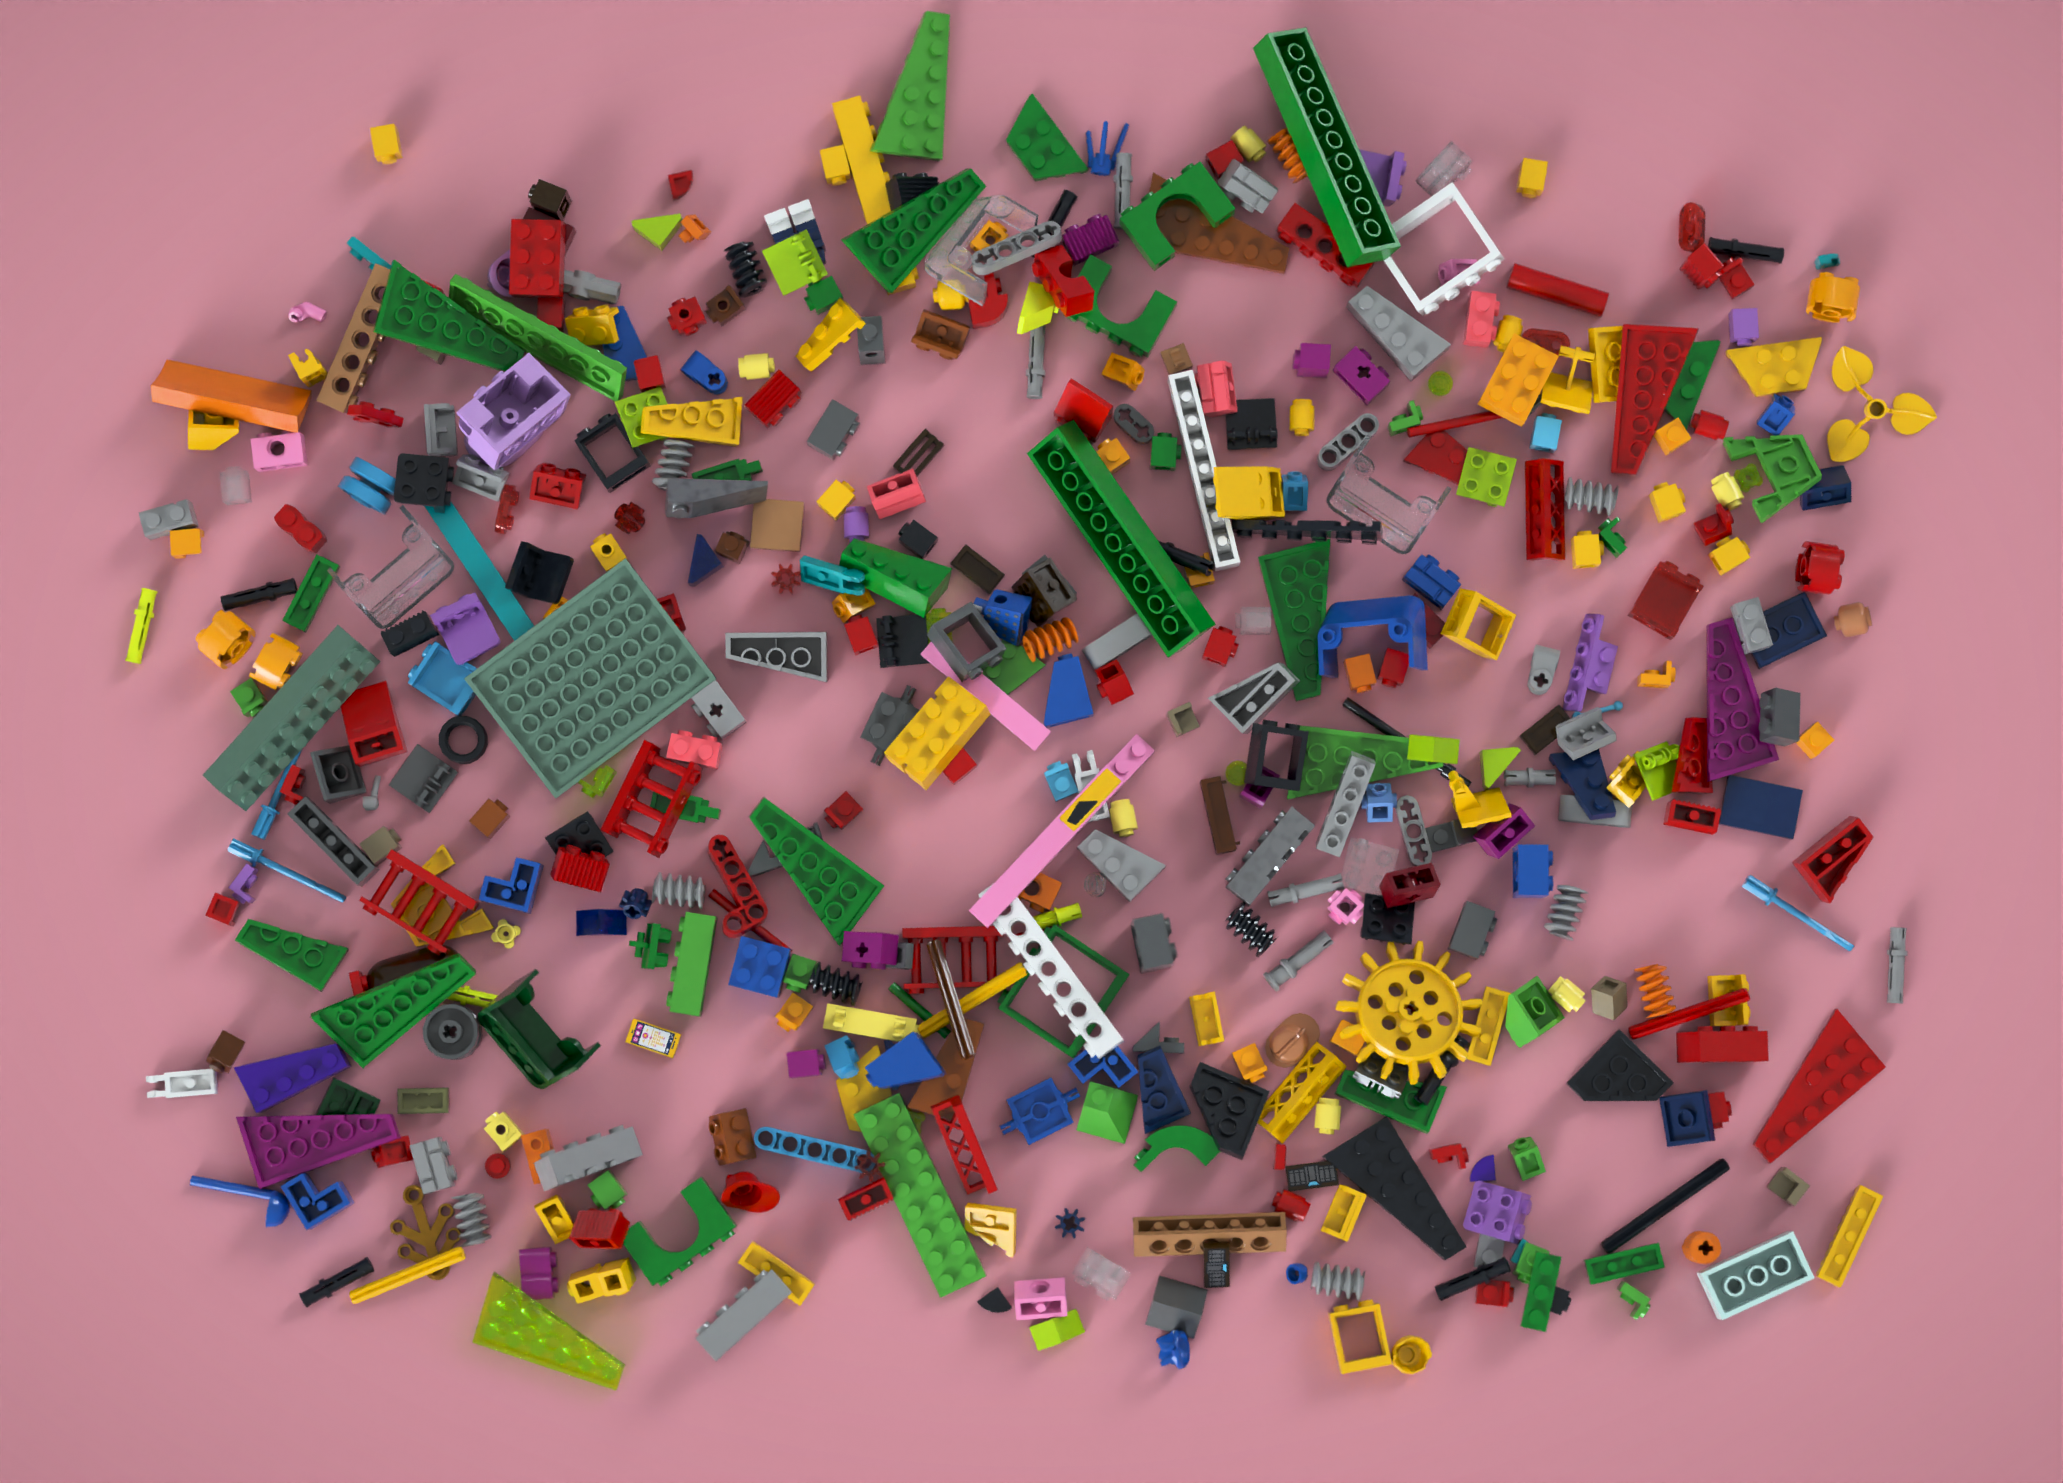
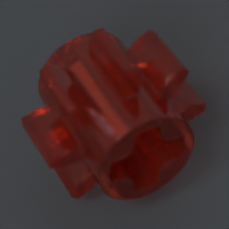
[614,502,645,534]
[771,564,801,594]
[854,1150,886,1182]

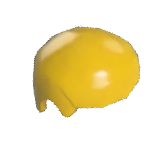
[1391,1335,1432,1374]

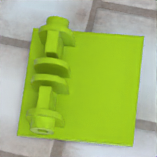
[762,229,828,296]
[615,386,670,448]
[1456,447,1517,507]
[1633,741,1680,801]

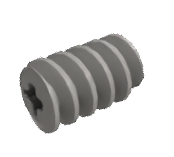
[652,439,695,491]
[1564,477,1619,516]
[652,872,706,909]
[1544,885,1589,941]
[451,1193,491,1247]
[1311,1262,1365,1301]

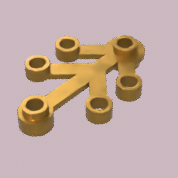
[390,1185,462,1280]

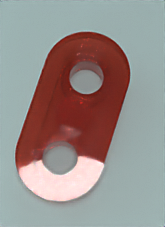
[1679,202,1705,253]
[1521,328,1570,357]
[495,484,520,534]

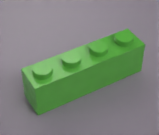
[666,912,718,1017]

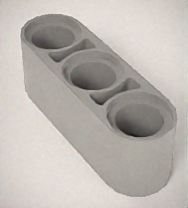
[1317,413,1379,471]
[1082,614,1152,670]
[1558,795,1633,828]

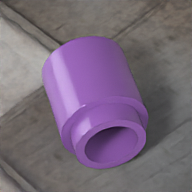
[844,506,869,543]

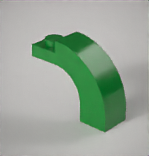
[1134,1126,1221,1172]

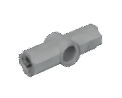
[564,270,621,305]

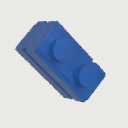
[1402,554,1461,610]

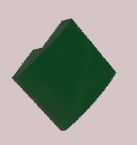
[315,1077,381,1115]

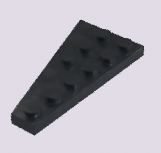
[1232,520,1383,545]
[1322,1117,1466,1260]

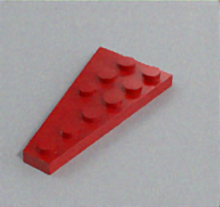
[1611,324,1699,475]
[1753,1009,1886,1163]

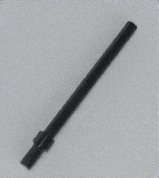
[1343,697,1472,787]

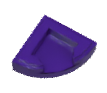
[1470,1155,1496,1182]

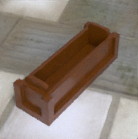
[1200,776,1240,855]

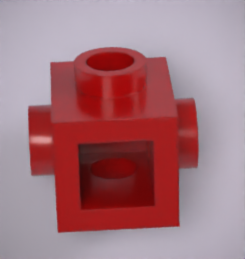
[667,296,707,336]

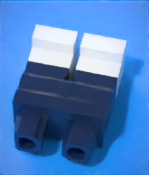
[764,199,826,264]

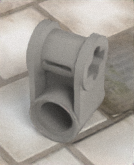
[1528,645,1560,695]

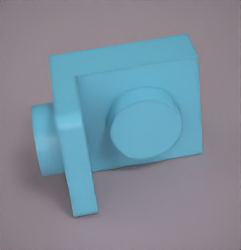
[1044,761,1078,802]

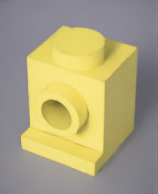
[483,1111,524,1151]

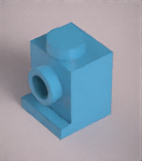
[824,1035,860,1079]

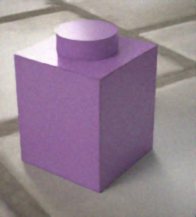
[1728,308,1759,346]

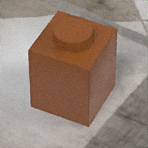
[469,798,511,839]

